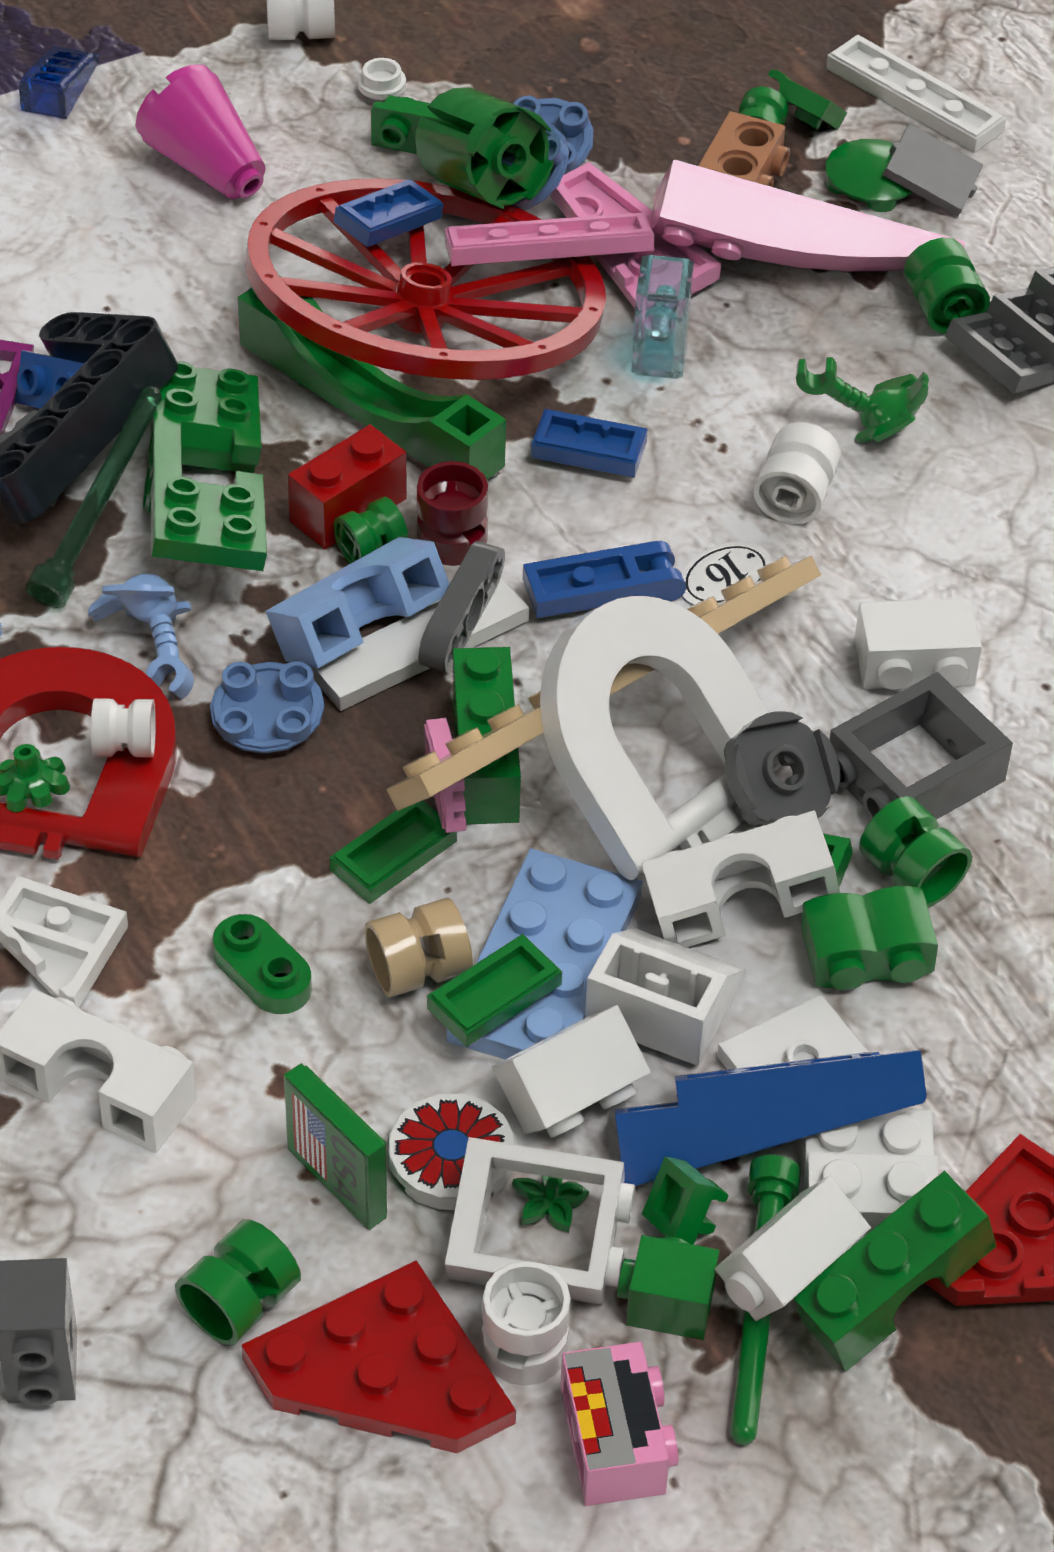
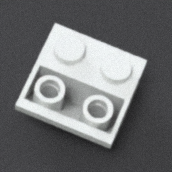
[585,928,746,1066]

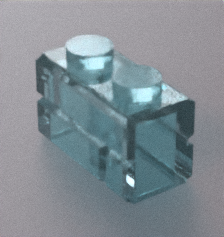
[631,255,694,379]

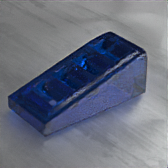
[18,46,99,119]

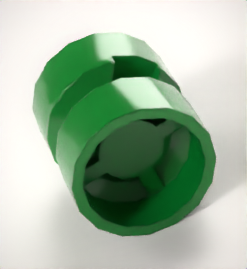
[904,237,990,334]
[859,796,973,907]
[175,1219,301,1346]

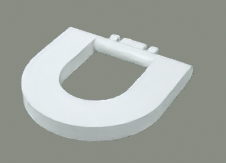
[540,596,781,880]

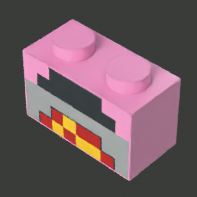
[560,1341,678,1506]

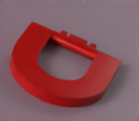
[0,647,177,860]

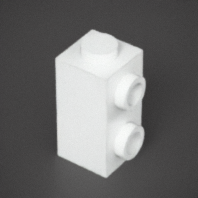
[714,1175,871,1321]

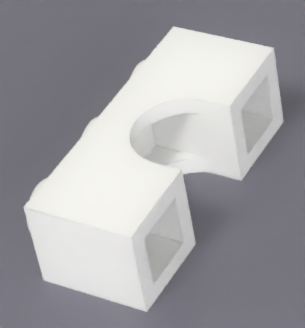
[641,810,840,947]
[0,988,197,1154]

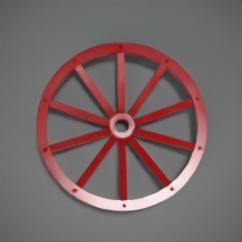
[245,178,606,380]

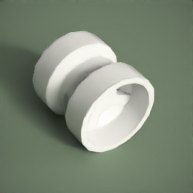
[91,698,156,757]

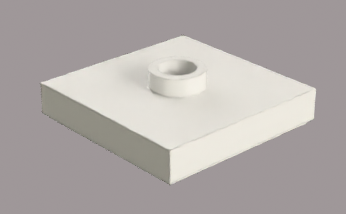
[717,994,868,1145]

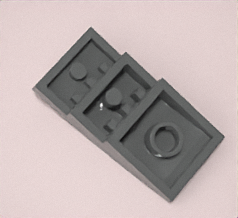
[945,267,1054,394]

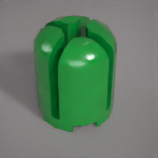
[415,87,554,208]

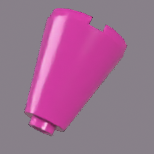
[135,64,266,199]

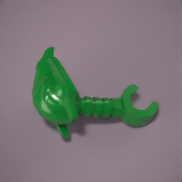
[796,357,929,443]

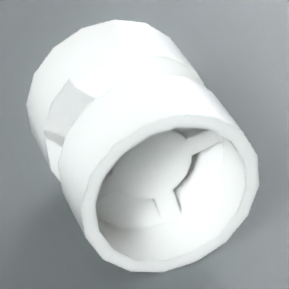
[266,0,335,40]
[754,422,841,525]
[482,1261,571,1386]

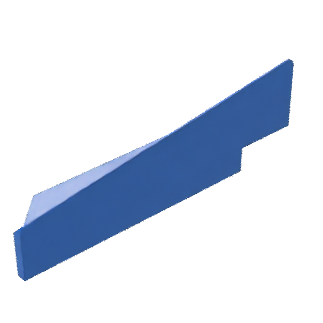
[615,1050,927,1186]

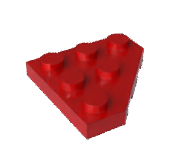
[924,1134,1054,1306]
[241,1260,516,1453]

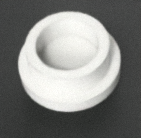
[358,58,406,102]

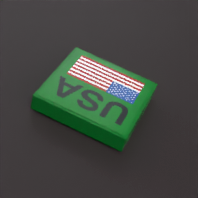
[284,1063,387,1230]

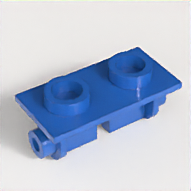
[15,350,85,409]

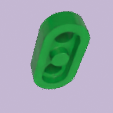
[213,914,312,1014]

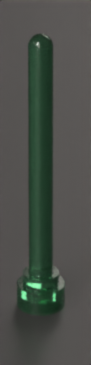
[25,386,162,608]

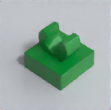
[641,1156,729,1245]

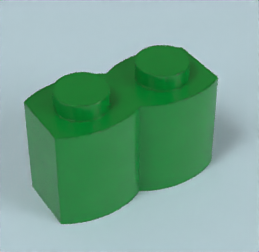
[801,886,938,990]

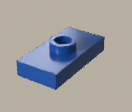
[333,179,444,247]
[531,409,648,478]

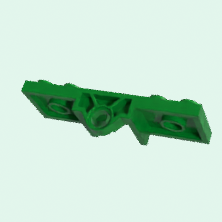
[143,361,267,571]

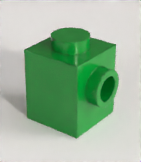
[617,1235,719,1340]

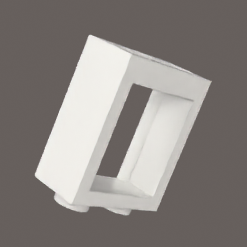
[445,1137,635,1305]

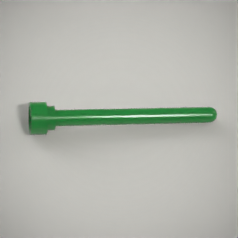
[730,1155,801,1445]

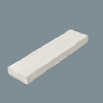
[826,35,1006,153]
[310,578,529,711]

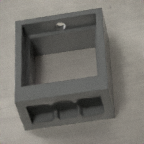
[829,672,1013,819]

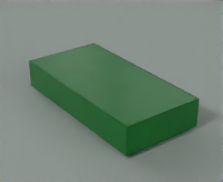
[329,800,457,904]
[427,934,562,1048]

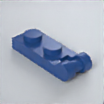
[522,541,686,618]

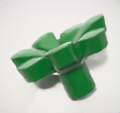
[0,744,70,812]

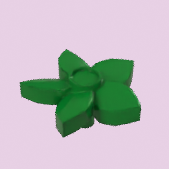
[512,1176,590,1233]

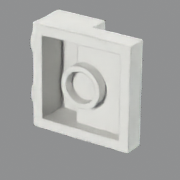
[803,1109,938,1235]

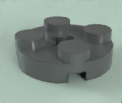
[724,711,840,826]

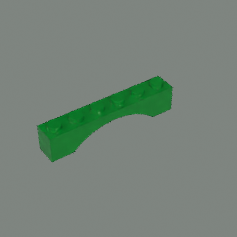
[237,274,506,480]

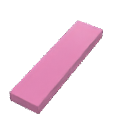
[445,212,654,266]

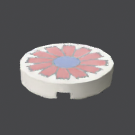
[389,1093,515,1210]

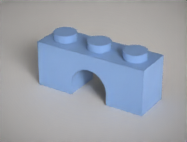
[265,537,450,668]

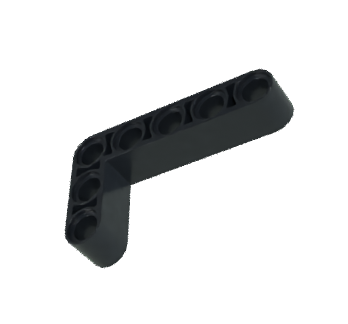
[0,312,179,524]

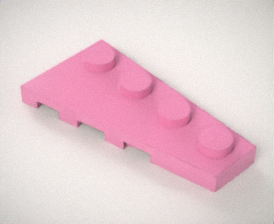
[551,162,721,321]

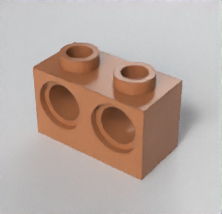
[698,111,790,187]

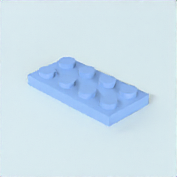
[446,848,643,1059]

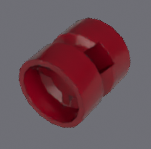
[417,461,489,566]

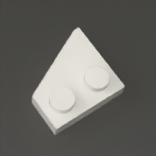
[0,876,128,1007]

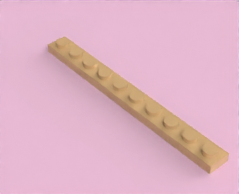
[386,555,821,811]

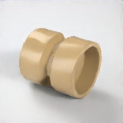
[364,897,473,998]

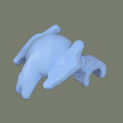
[88,573,194,700]

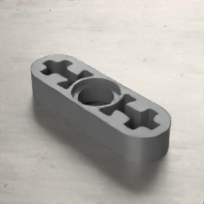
[418,541,505,673]

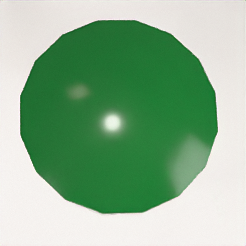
[825,139,912,212]

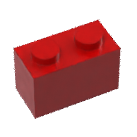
[288,424,407,550]

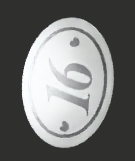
[681,541,772,605]

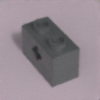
[0,1258,77,1406]

